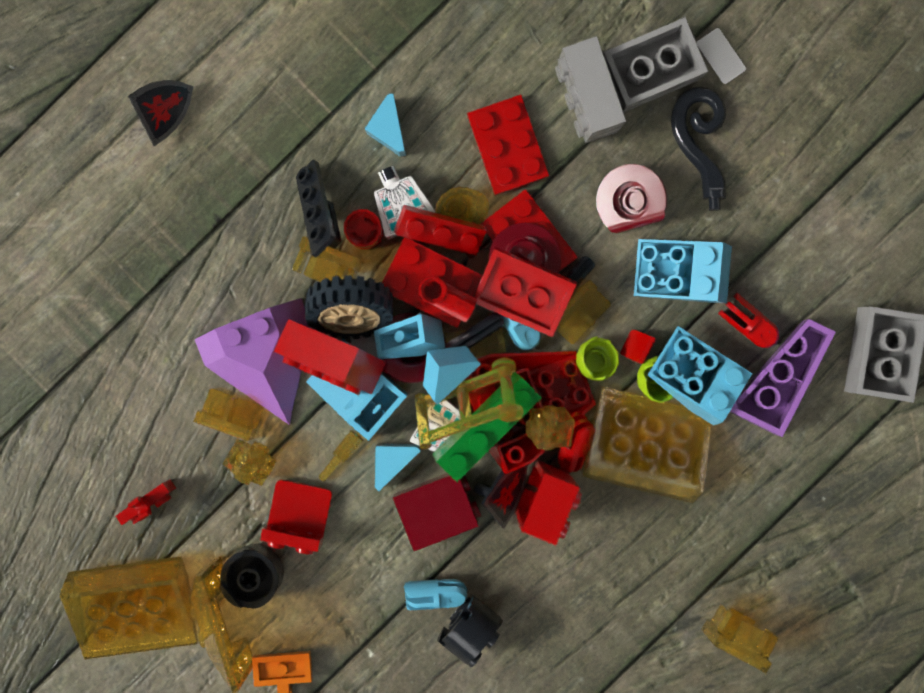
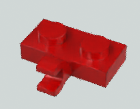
[115,479,176,525]

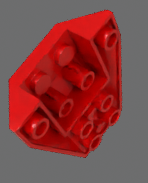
[464,351,596,474]

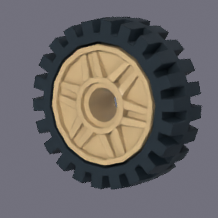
[305,275,393,339]

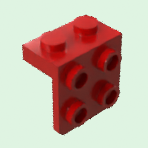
[260,480,332,555]

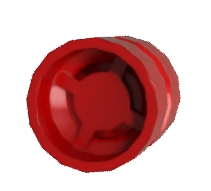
[343,209,384,250]

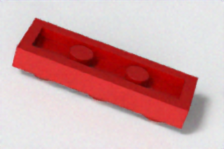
[394,205,487,255]

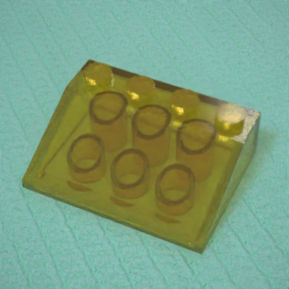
[582,386,711,503]
[59,556,198,660]

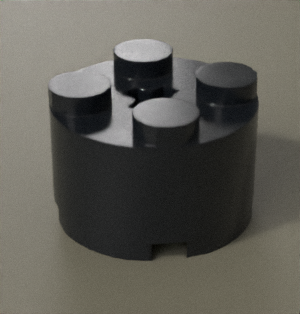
[220,543,284,609]
[437,595,503,667]

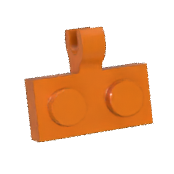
[252,651,313,693]

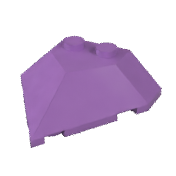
[194,298,311,425]

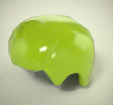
[576,336,619,381]
[637,356,673,403]

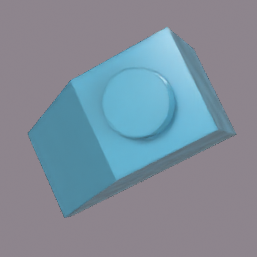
[374,314,445,359]

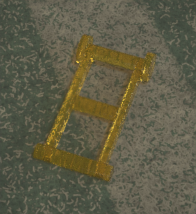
[414,358,523,449]

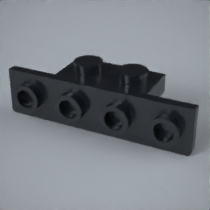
[296,159,342,258]

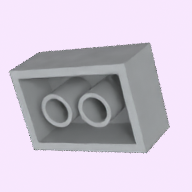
[603,17,708,113]
[555,36,626,143]
[844,306,924,403]

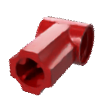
[418,277,478,323]

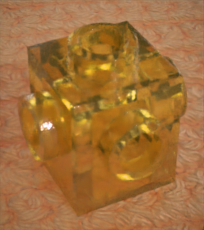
[526,405,575,450]
[223,439,276,486]

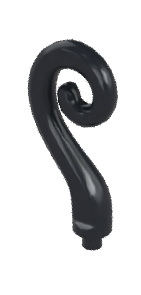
[671,87,726,211]

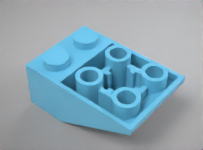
[633,239,732,304]
[648,326,753,426]
[306,339,409,441]

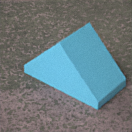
[365,94,406,157]
[423,346,481,405]
[375,443,422,491]

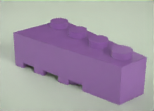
[730,319,836,437]

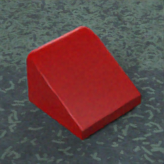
[620,330,655,364]

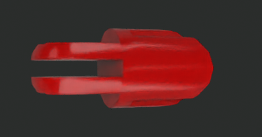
[718,292,779,348]
[558,412,596,473]

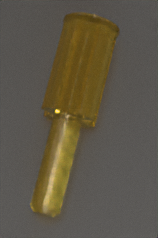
[319,429,364,481]

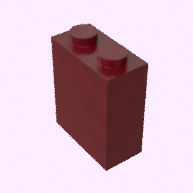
[393,473,482,552]

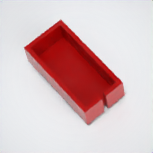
[515,459,582,545]

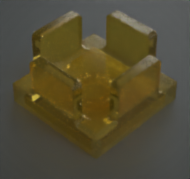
[292,236,363,282]
[701,604,779,674]

